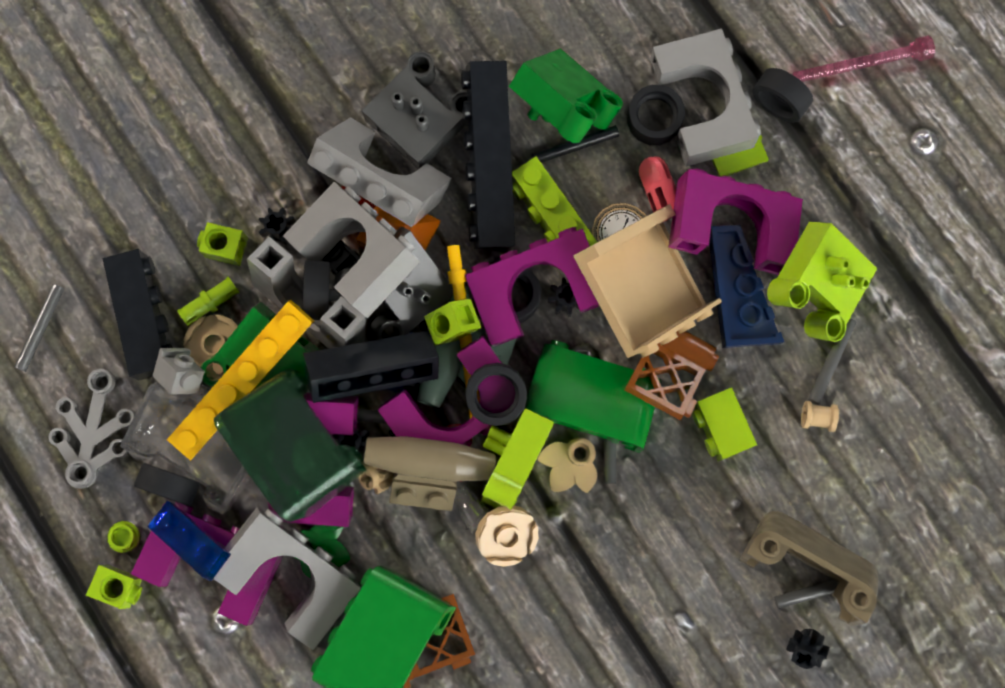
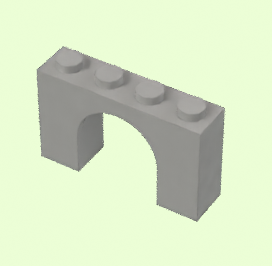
[650,28,761,167]
[307,117,452,227]
[283,182,420,318]
[247,237,366,349]
[208,507,361,650]

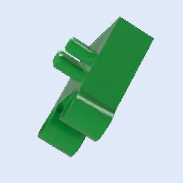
[509,48,624,143]
[201,302,320,426]

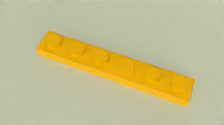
[167,300,315,461]

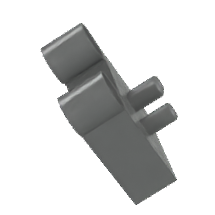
[362,51,468,169]
[334,227,454,340]

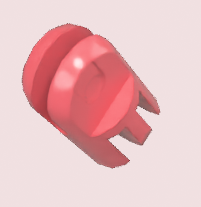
[639,156,676,222]

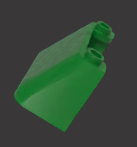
[522,340,662,453]

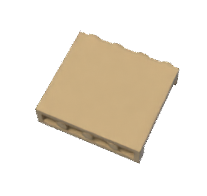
[573,204,722,358]

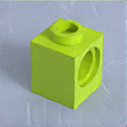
[197,222,248,266]
[424,299,482,346]
[86,565,142,609]

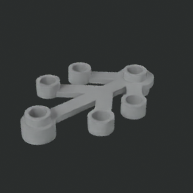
[48,369,137,489]

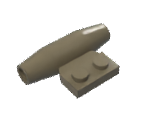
[363,436,496,511]

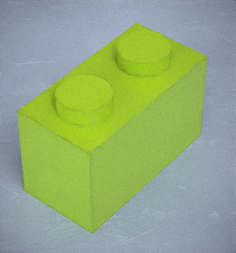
[692,387,757,462]

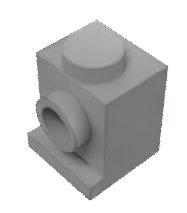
[153,348,205,394]

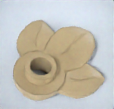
[538,438,597,493]

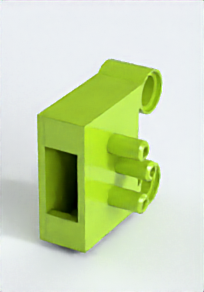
[767,222,877,342]
[482,408,554,510]

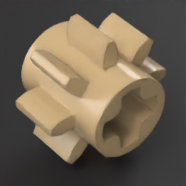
[358,461,394,494]

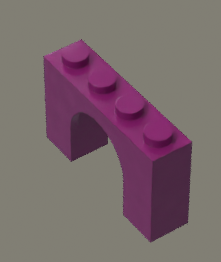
[668,169,803,275]
[465,227,600,347]
[378,335,515,446]
[268,391,359,527]
[131,502,283,626]

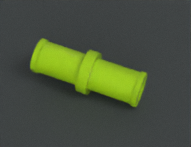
[177,276,240,326]

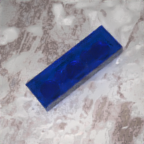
[147,501,231,581]

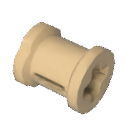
[801,401,839,432]

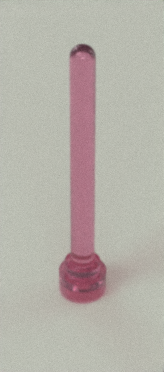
[793,35,935,82]

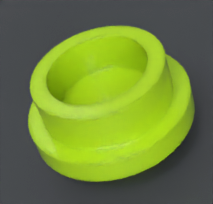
[107,521,140,553]

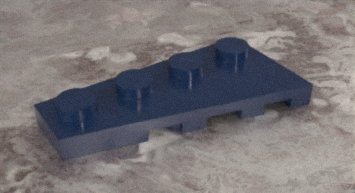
[709,225,784,348]

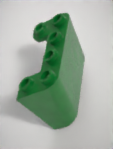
[311,566,456,688]

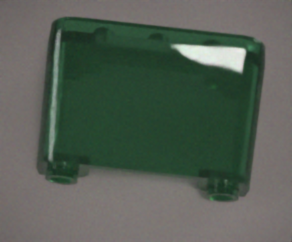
[214,368,367,522]

